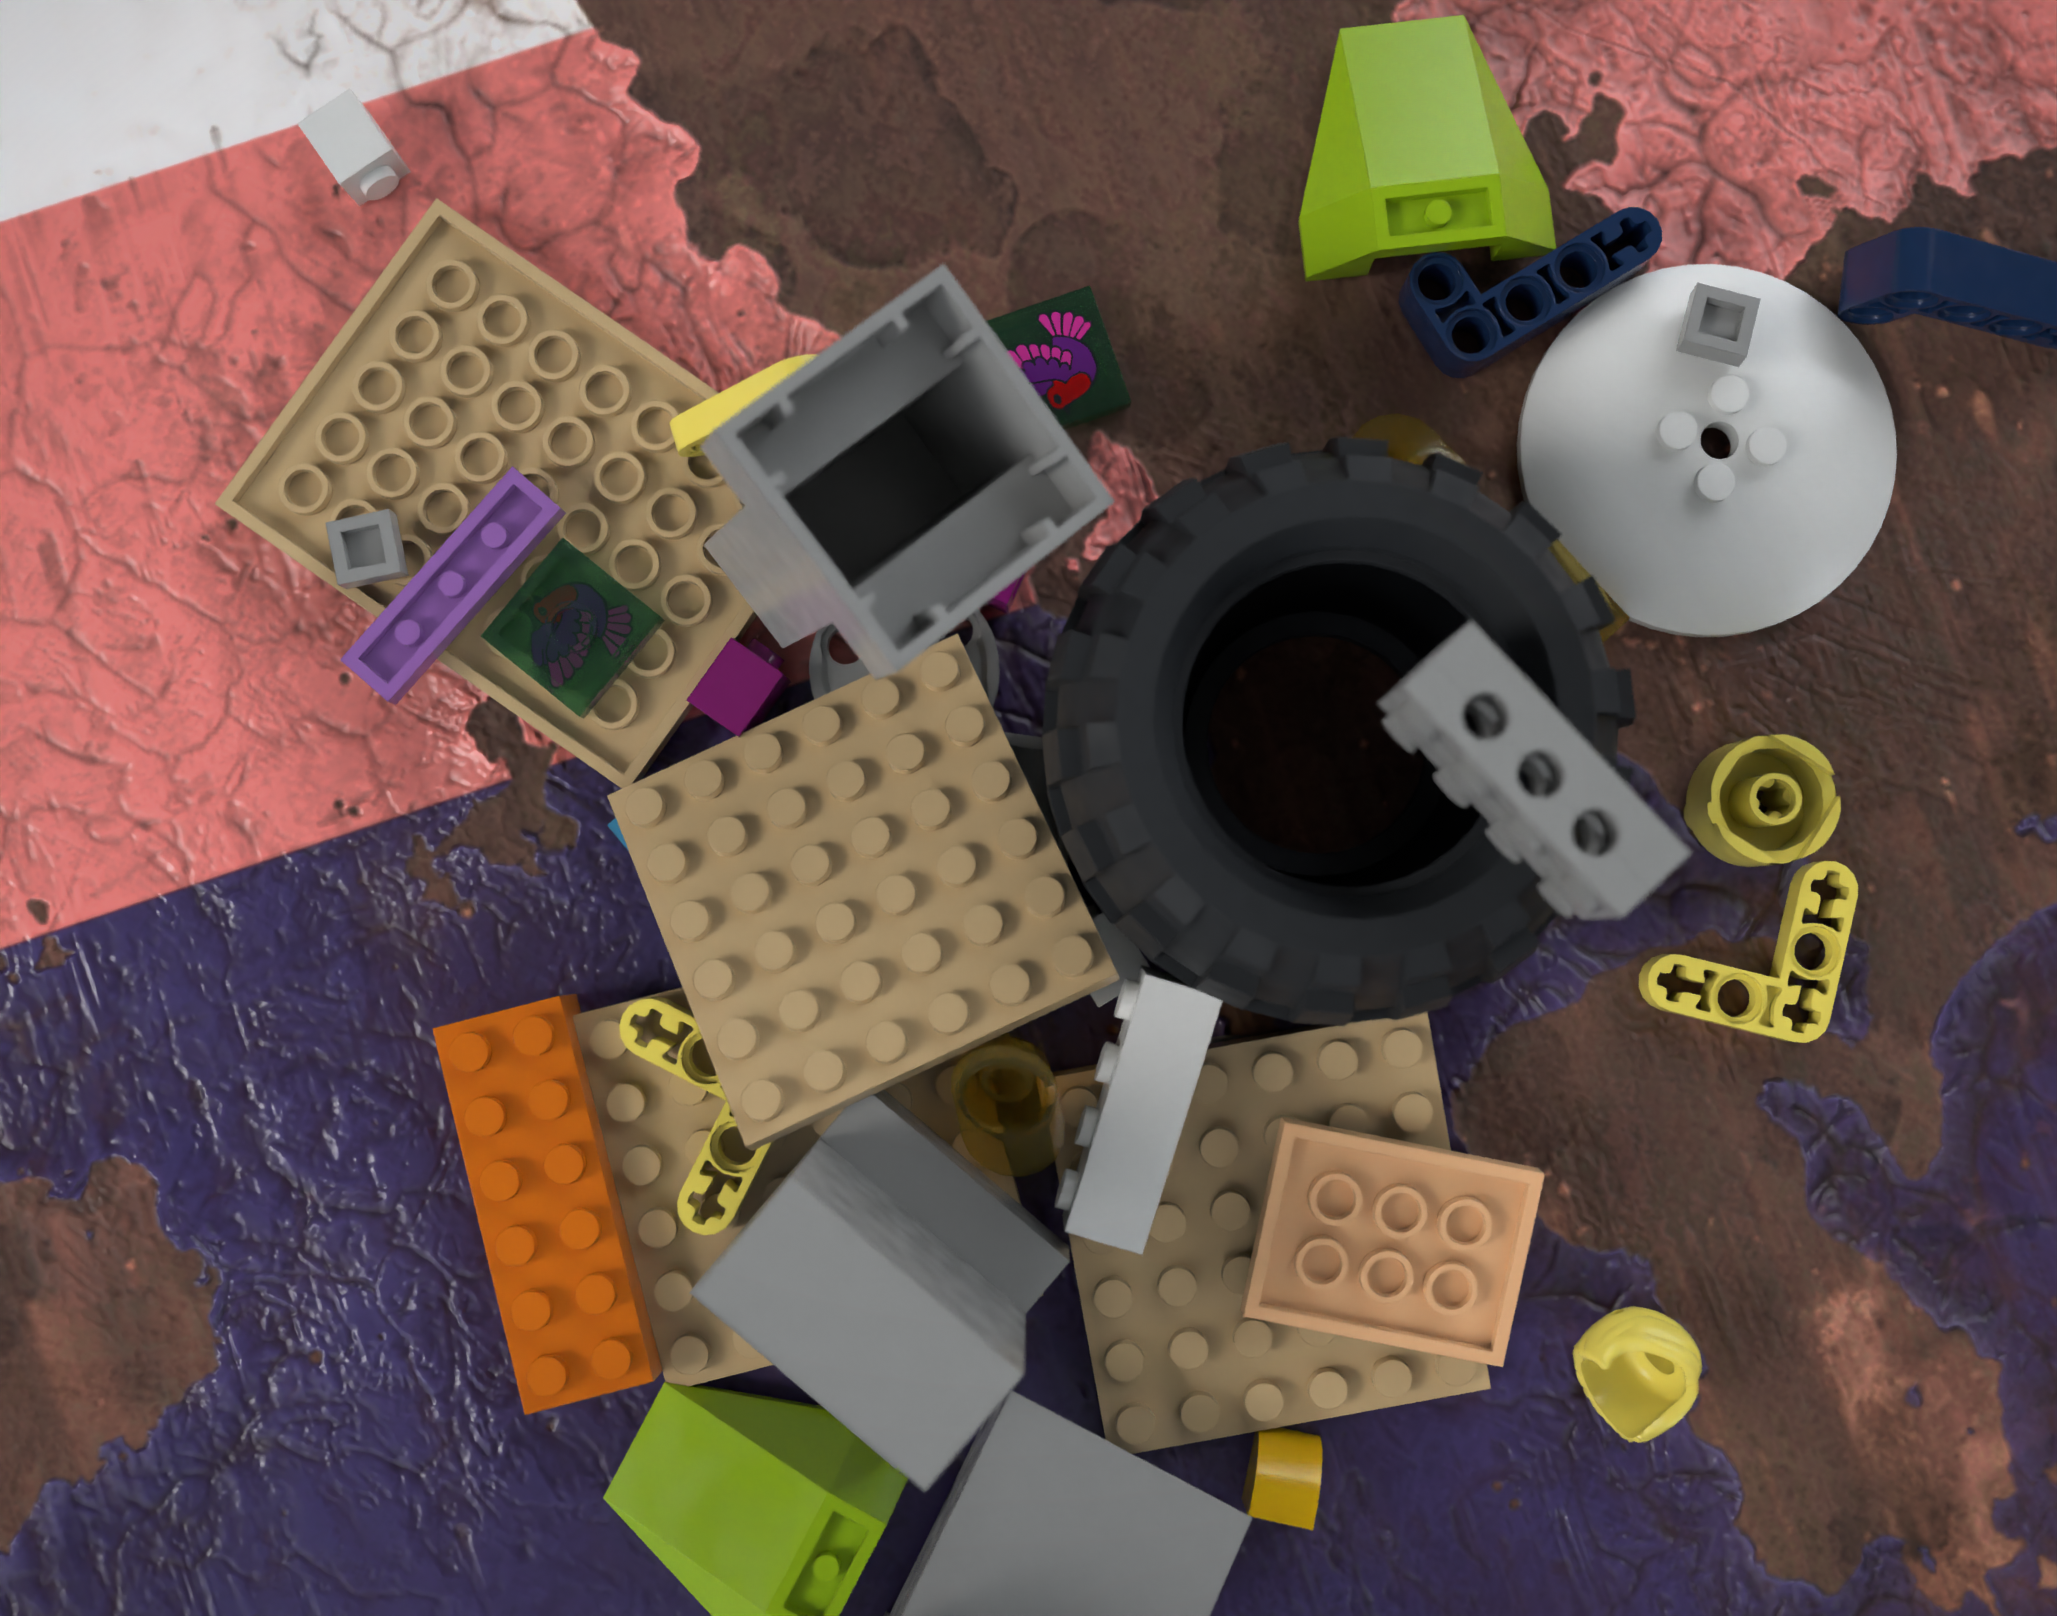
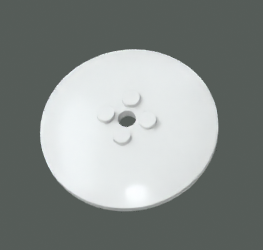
[1517,264,1897,637]

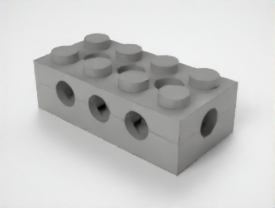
[1378,621,1691,919]

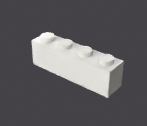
[1055,965,1223,1255]

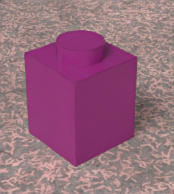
[687,637,791,738]

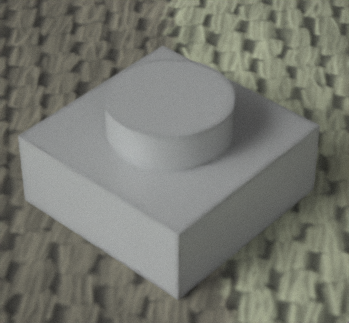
[1676,282,1761,367]
[325,509,409,589]

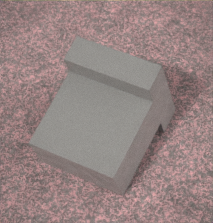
[700,264,1115,680]
[689,1090,1070,1491]
[883,1390,1252,1616]

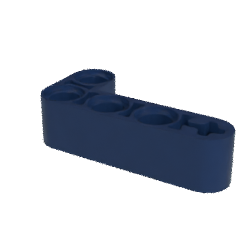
[1399,207,1662,378]
[1837,227,2057,349]

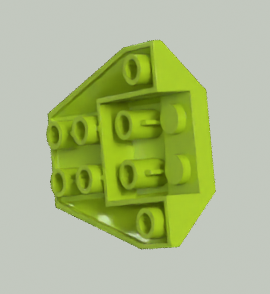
[1298,15,1556,282]
[603,1382,908,1616]

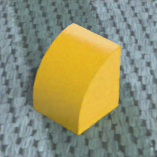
[1242,1427,1323,1530]

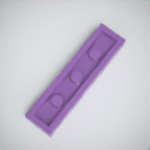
[340,466,566,705]

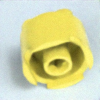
[1683,734,1841,867]

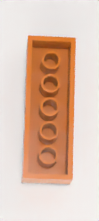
[432,994,662,1415]

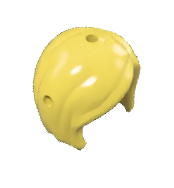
[1573,1306,1702,1443]

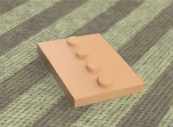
[1240,1117,1545,1367]

